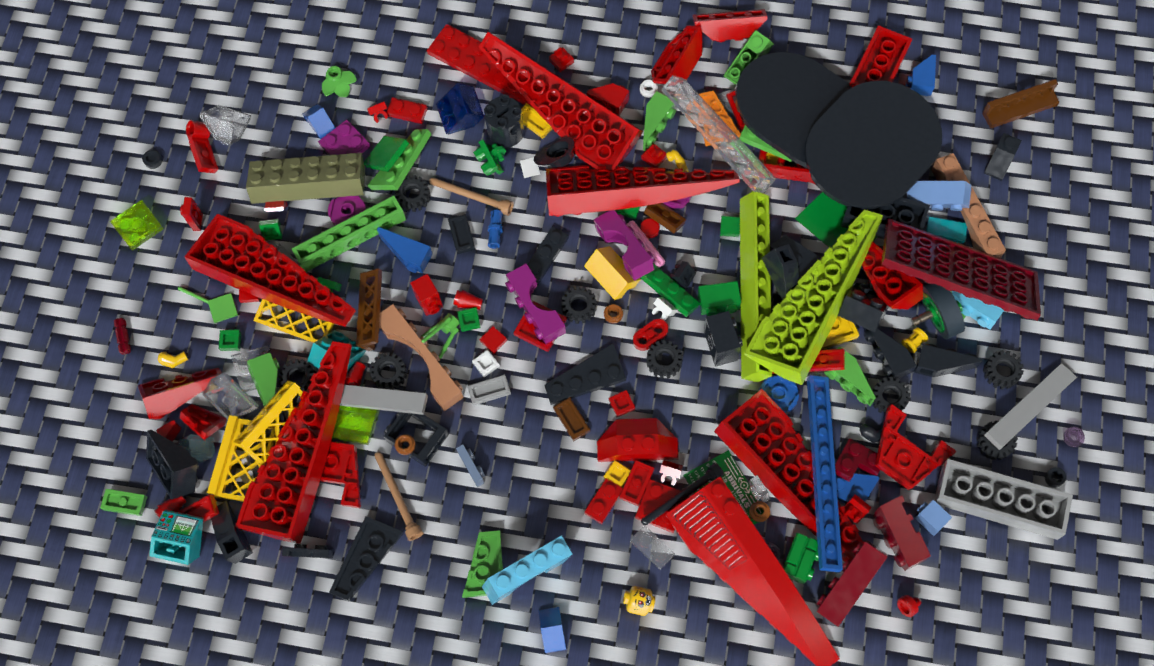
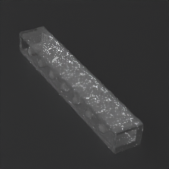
[661,75,776,193]

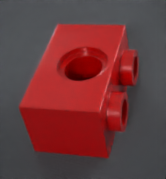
[410,274,443,316]

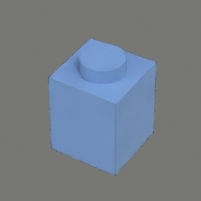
[915,500,952,536]

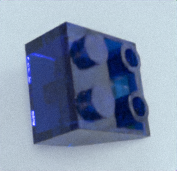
[436,83,484,135]

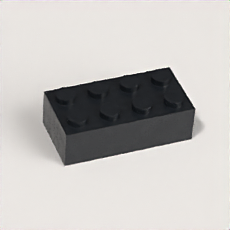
[841,197,930,239]

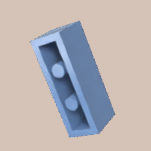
[907,181,972,211]

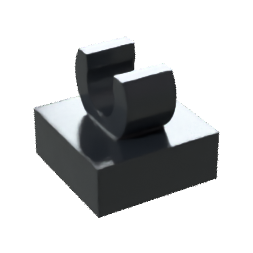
[670,261,696,289]

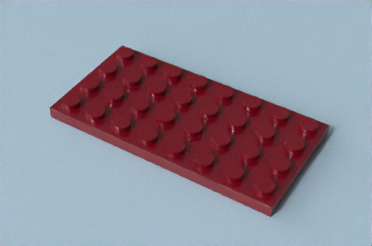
[882,219,1041,321]

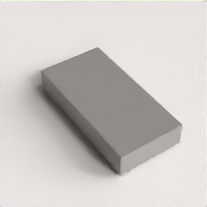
[467,374,511,406]

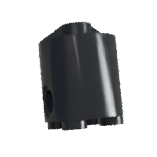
[484,94,524,148]

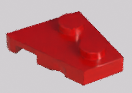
[180,404,227,440]

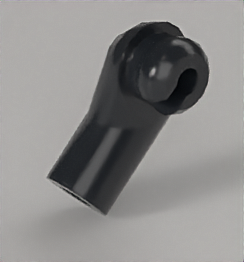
[859,424,883,443]

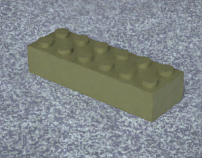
[246,153,365,204]

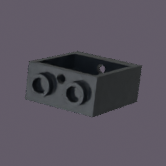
[384,412,449,467]

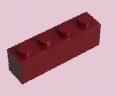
[816,540,888,627]

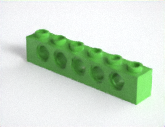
[292,196,406,272]

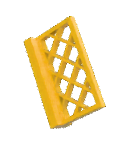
[253,282,334,343]
[234,381,303,465]
[207,415,275,501]

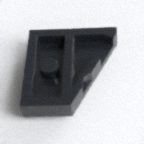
[282,544,333,559]

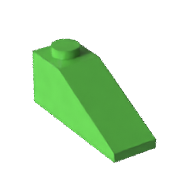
[247,353,280,407]

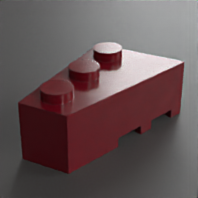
[873,495,931,571]

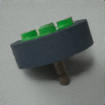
[911,282,965,339]

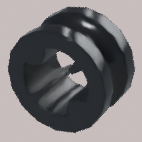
[1045,467,1066,488]

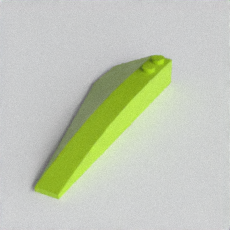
[744,210,883,385]

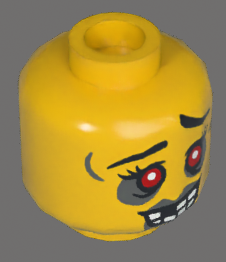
[623,586,655,616]

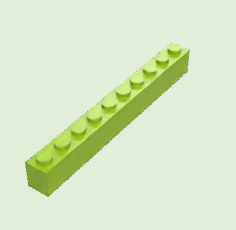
[740,191,772,382]

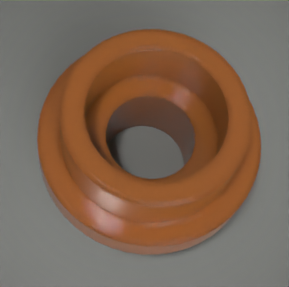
[604,304,623,323]
[395,435,415,455]
[749,501,770,522]

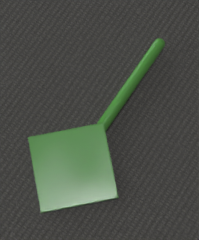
[178,287,238,323]

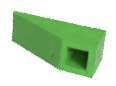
[724,30,774,85]
[643,91,676,151]
[824,346,876,406]

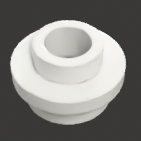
[640,80,658,98]

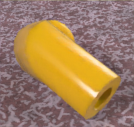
[666,149,689,172]

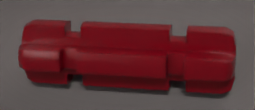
[114,318,131,355]

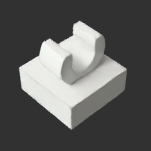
[652,297,678,321]

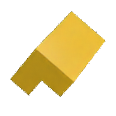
[584,246,641,300]

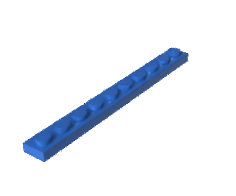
[807,375,843,572]

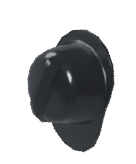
[534,137,574,168]

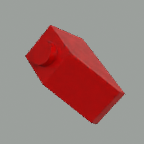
[586,83,629,116]

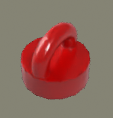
[897,595,921,617]

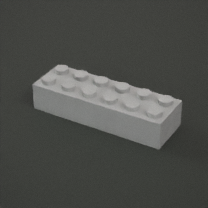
[934,459,1073,540]

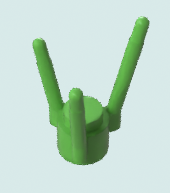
[421,313,460,359]

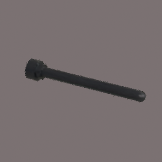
[641,463,724,525]

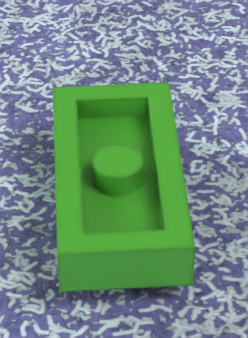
[100,489,147,516]

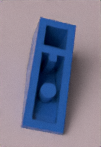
[377,227,433,273]

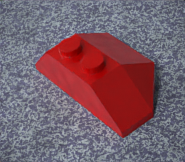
[693,9,767,42]
[651,26,702,84]
[597,418,679,462]

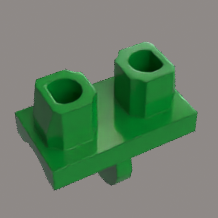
[473,139,506,176]

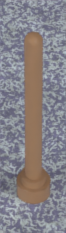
[429,178,514,216]
[375,452,423,541]

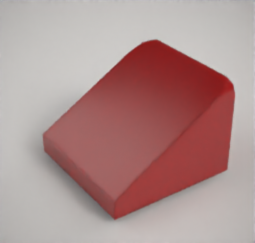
[264,201,287,212]
[156,420,181,442]

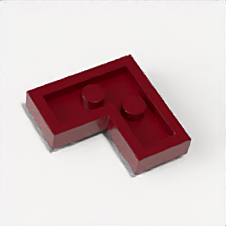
[835,438,880,482]

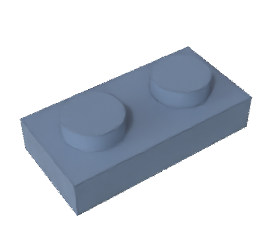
[456,445,485,487]

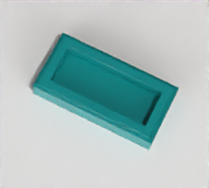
[926,217,967,243]

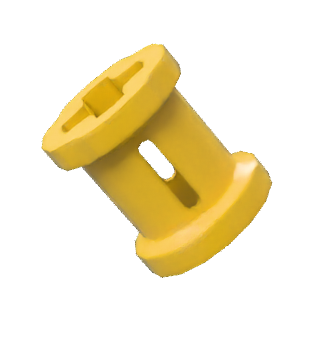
[901,327,928,353]

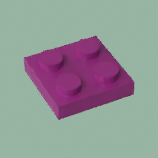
[318,120,371,155]

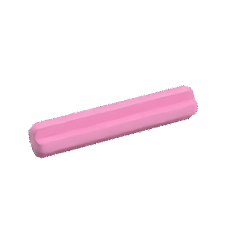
[626,221,665,268]

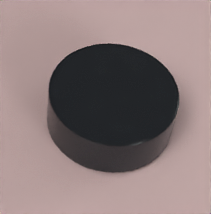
[142,150,163,169]

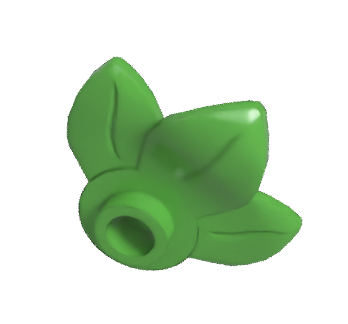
[322,66,357,97]

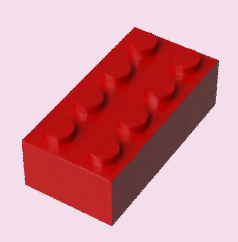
[849,25,912,87]

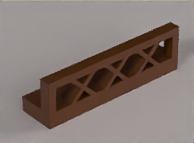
[982,79,1059,129]
[356,268,382,351]

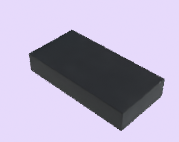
[448,214,475,254]

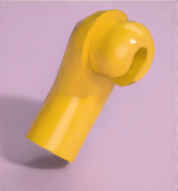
[158,351,189,368]

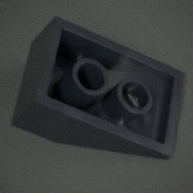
[146,430,199,500]

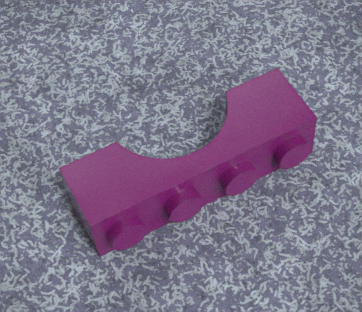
[594,210,655,281]
[505,264,566,344]

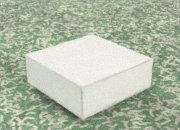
[472,350,500,377]

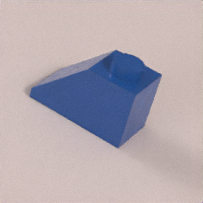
[906,55,936,96]

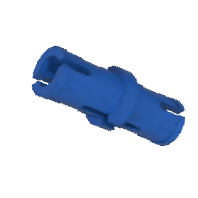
[488,210,503,249]

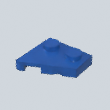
[836,473,880,504]

